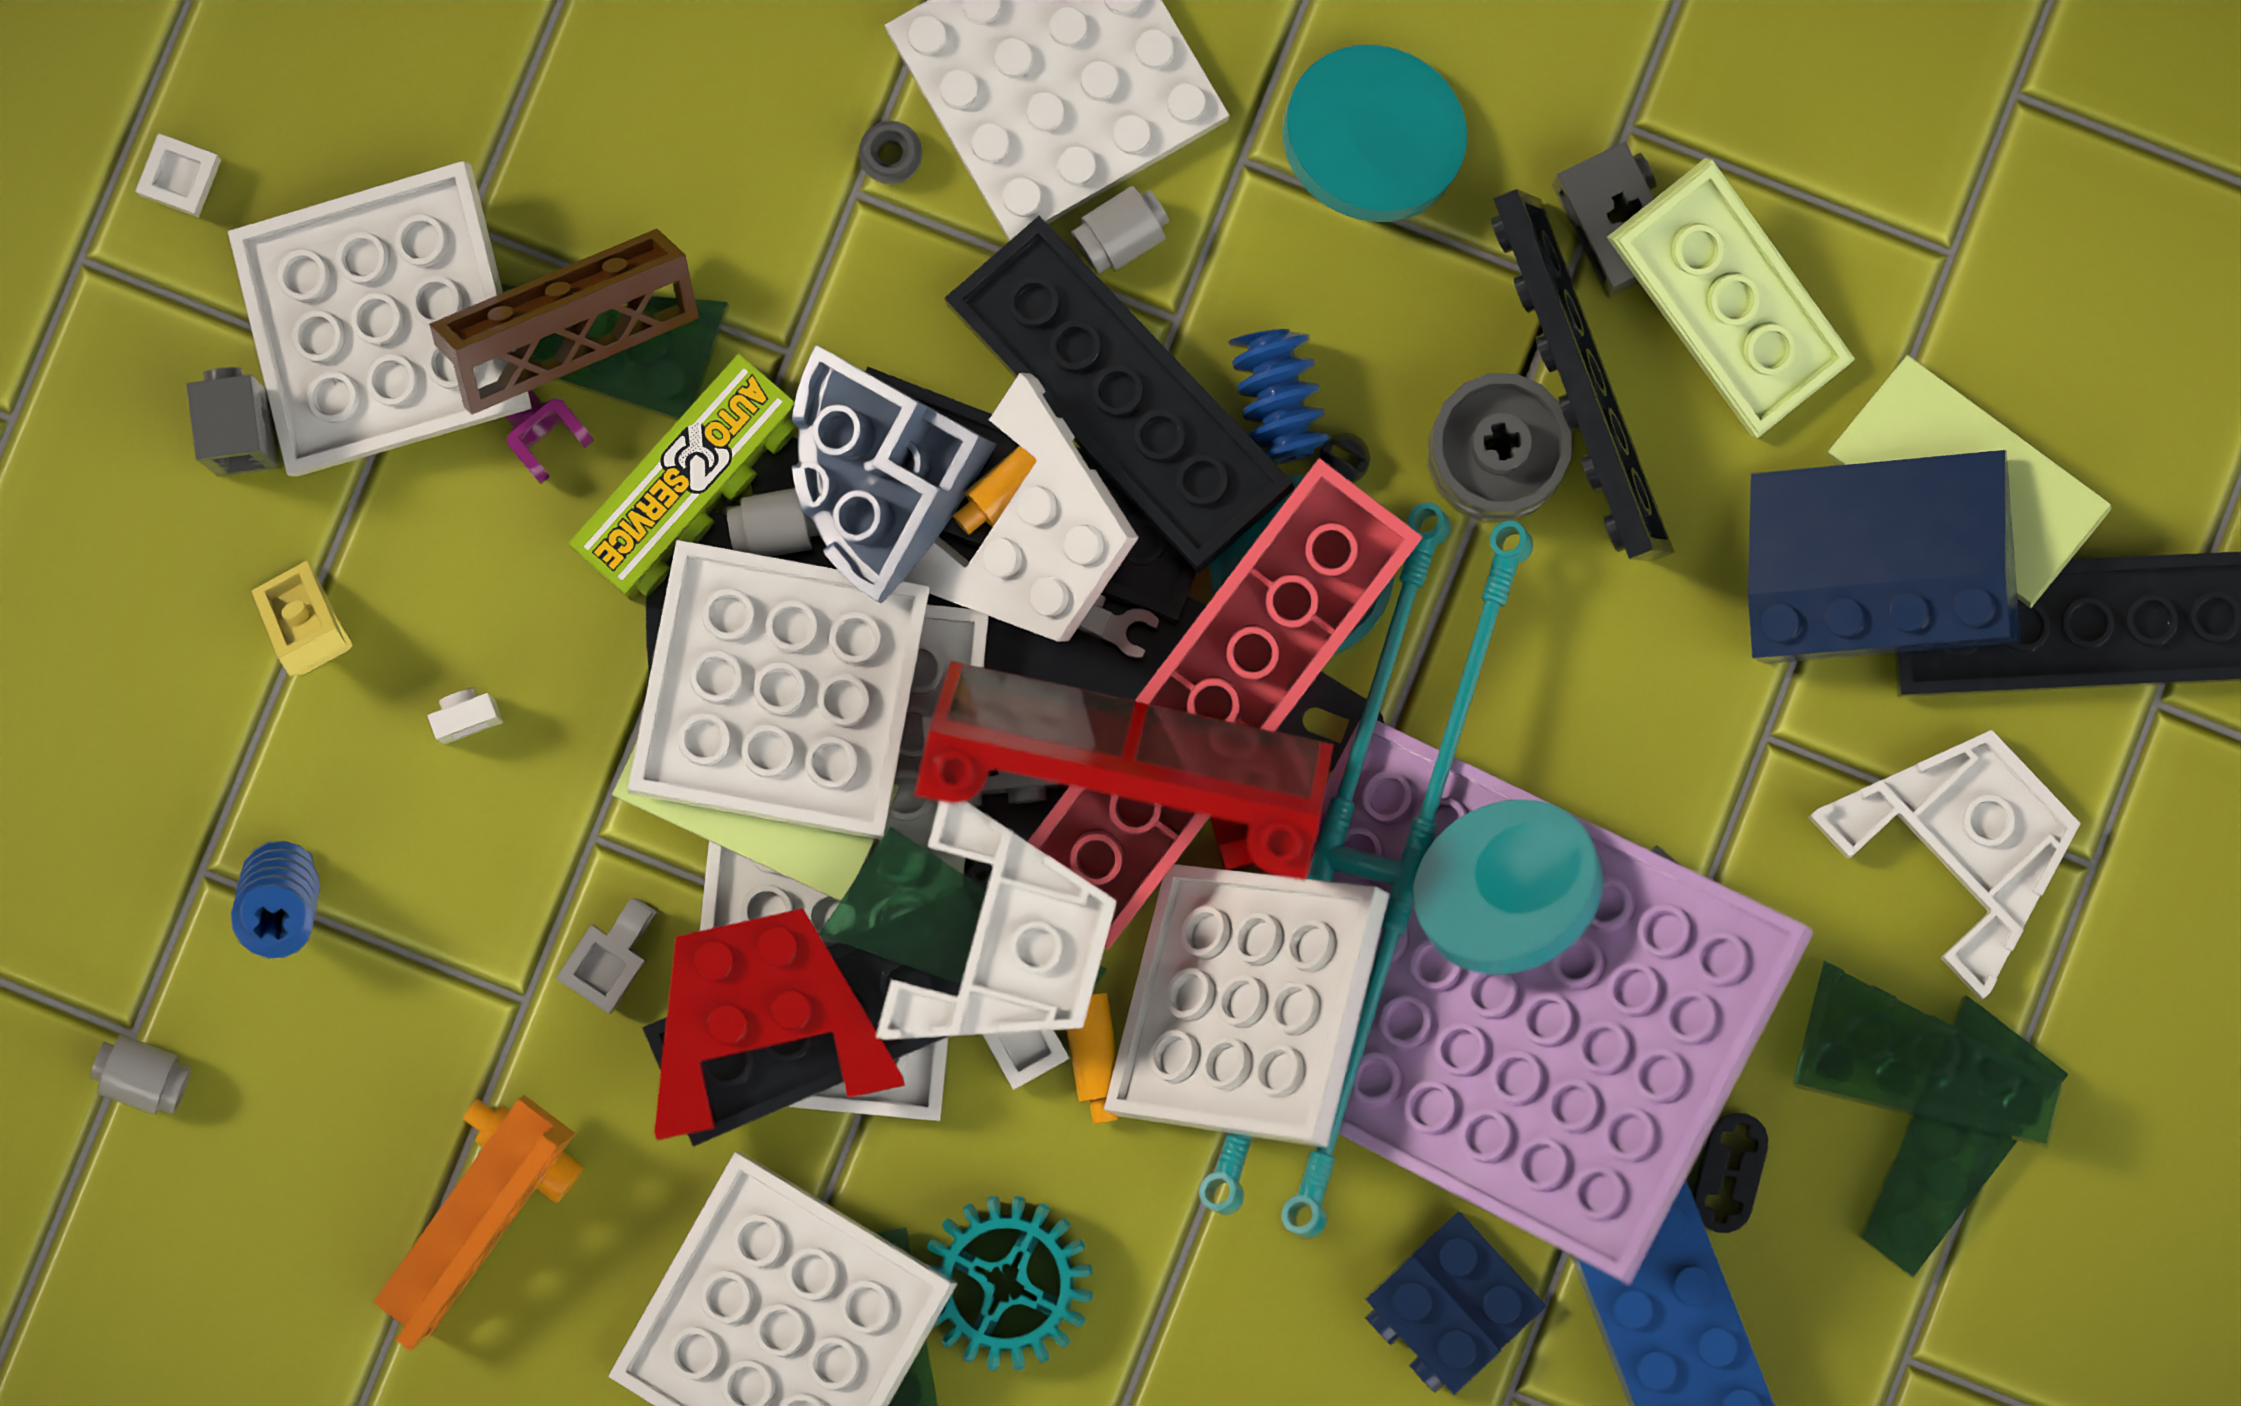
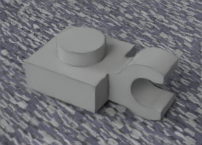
[1077,595,1159,659]
[556,898,658,1014]

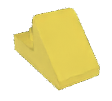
[251,561,352,676]

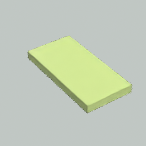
[1607,158,1855,438]
[1828,355,2111,608]
[612,742,900,904]

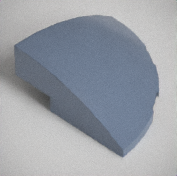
[792,345,997,604]

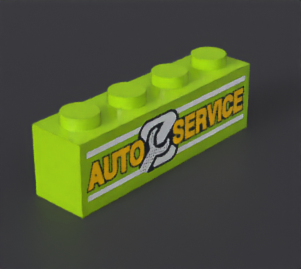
[568,353,798,601]

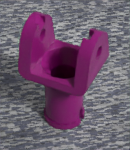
[505,390,595,484]

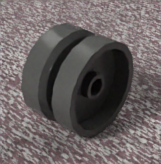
[1428,373,1572,523]

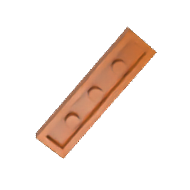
[373,1095,576,1352]

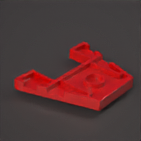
[654,908,905,1141]

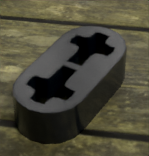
[1693,1113,1769,1233]

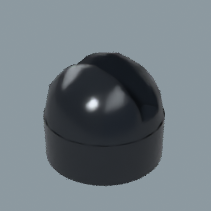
[1319,433,1370,484]

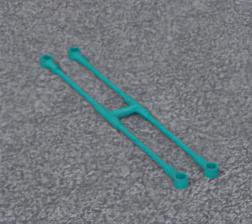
[1199,503,1533,1238]

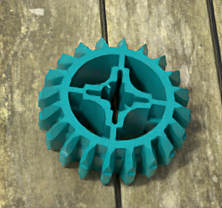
[926,1196,1093,1370]

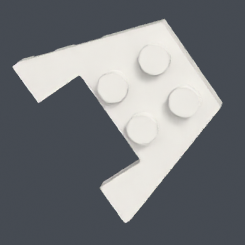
[902,373,1138,642]
[1808,730,2081,1000]
[876,801,1117,1039]

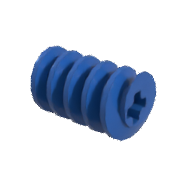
[1228,329,1330,465]
[231,841,320,959]

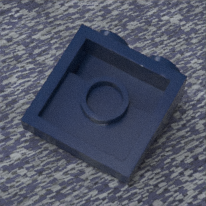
[1364,1211,1547,1395]

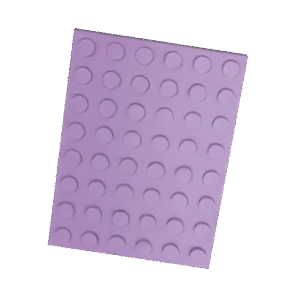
[1277,721,1813,1285]

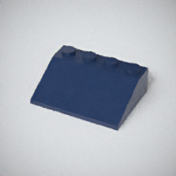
[1748,450,2021,664]

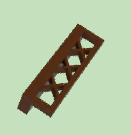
[429,228,699,415]

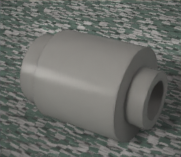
[1071,186,1170,274]
[726,488,820,557]
[90,1034,192,1116]

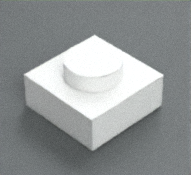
[135,133,221,218]
[427,688,503,744]
[983,1030,1070,1090]

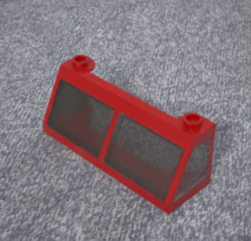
[915,661,1333,881]

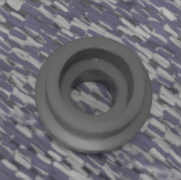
[859,121,922,185]

